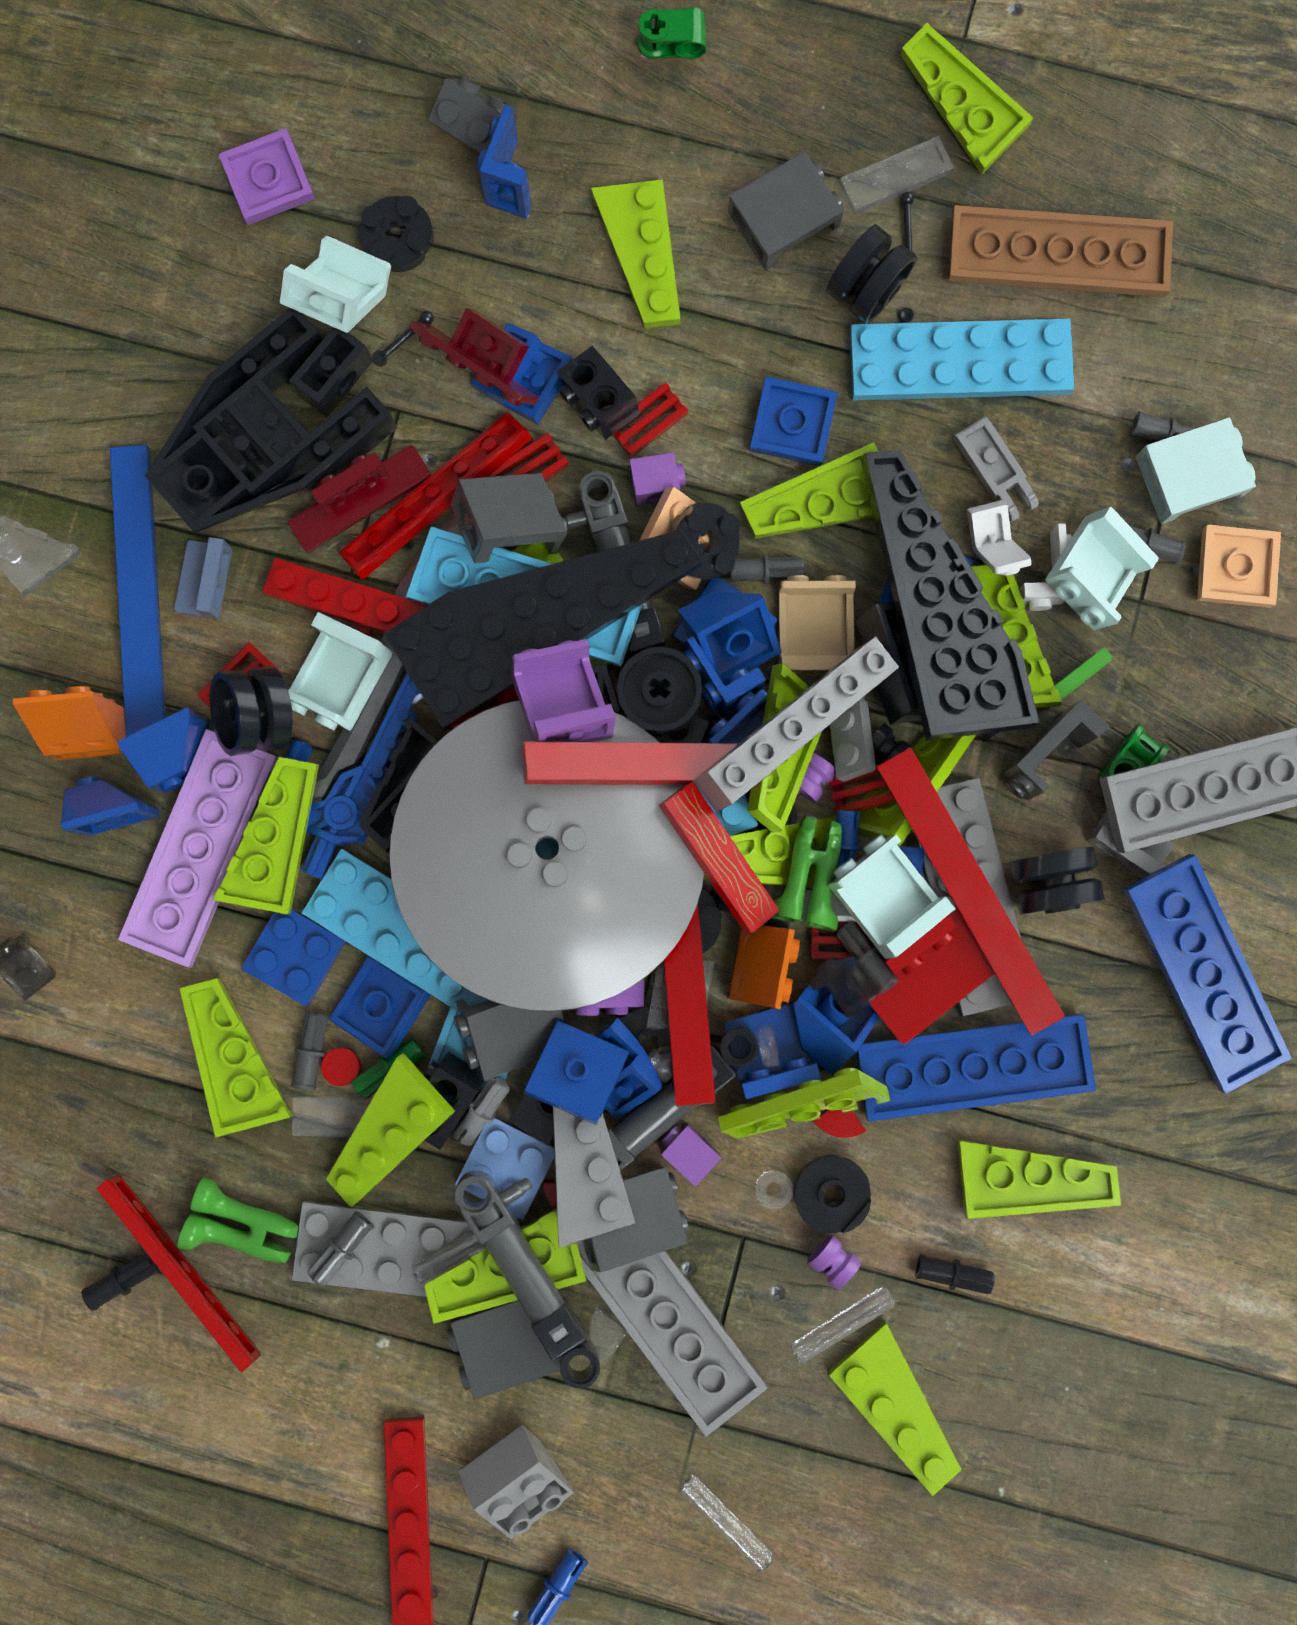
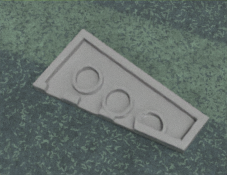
[553,1107,636,1248]

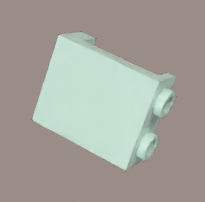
[280,236,391,333]
[1135,417,1256,524]
[1045,506,1159,631]
[288,612,393,731]
[828,834,955,959]

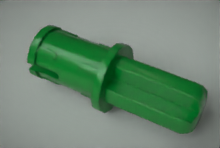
[352,1037,426,1099]

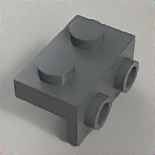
[428,76,518,153]

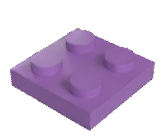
[219,128,315,225]

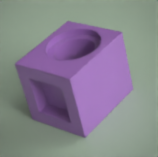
[630,452,686,506]
[660,1123,721,1187]

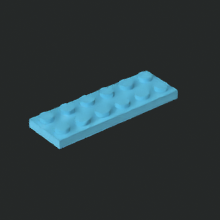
[849,319,1074,401]
[406,527,642,667]
[302,849,488,1011]

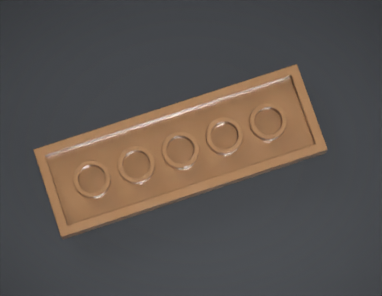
[948,205,1173,297]

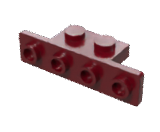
[409,308,539,407]
[288,445,431,553]

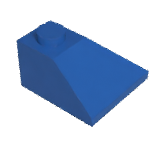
[678,592,782,684]
[117,707,210,793]
[61,776,161,837]
[794,960,880,1075]

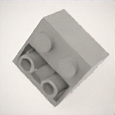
[458,1425,574,1539]

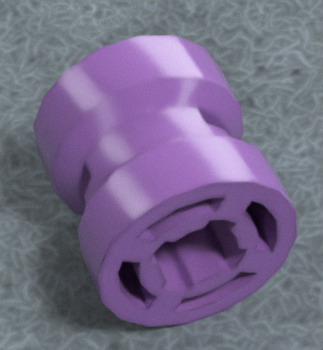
[798,752,836,803]
[807,1234,862,1290]

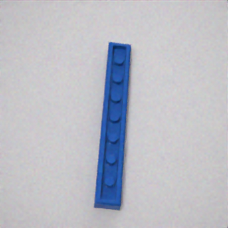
[110,445,166,737]

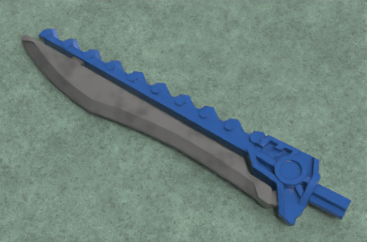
[301,513,463,879]

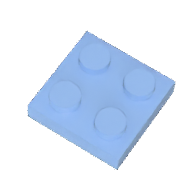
[455,1117,555,1220]

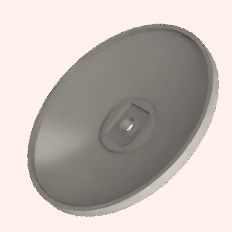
[390,701,704,1011]

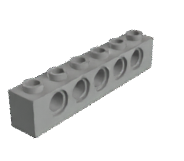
[693,637,899,812]

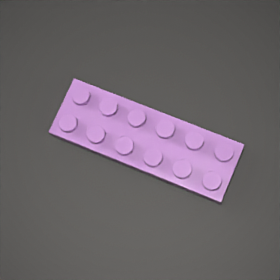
[118,729,278,968]

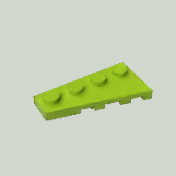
[971,565,1062,708]
[747,663,822,833]
[703,816,836,889]
[179,978,293,1138]
[424,1208,587,1324]
[827,1320,962,1496]

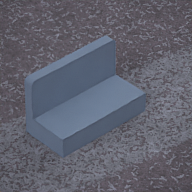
[174,537,233,620]

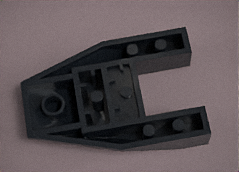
[145,308,397,533]

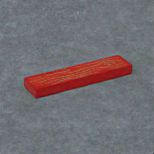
[659,782,780,934]

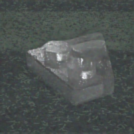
[0,516,82,597]

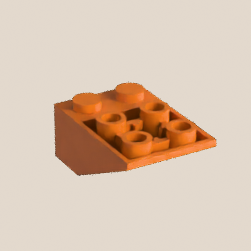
[13,686,126,761]
[727,926,800,1009]

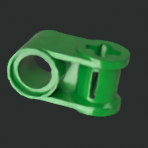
[637,7,707,59]
[1098,723,1169,789]

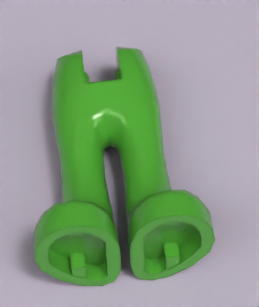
[772,816,842,931]
[177,1177,299,1263]

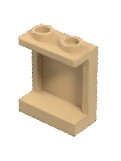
[778,575,856,677]

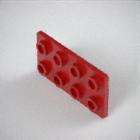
[856,906,994,1044]

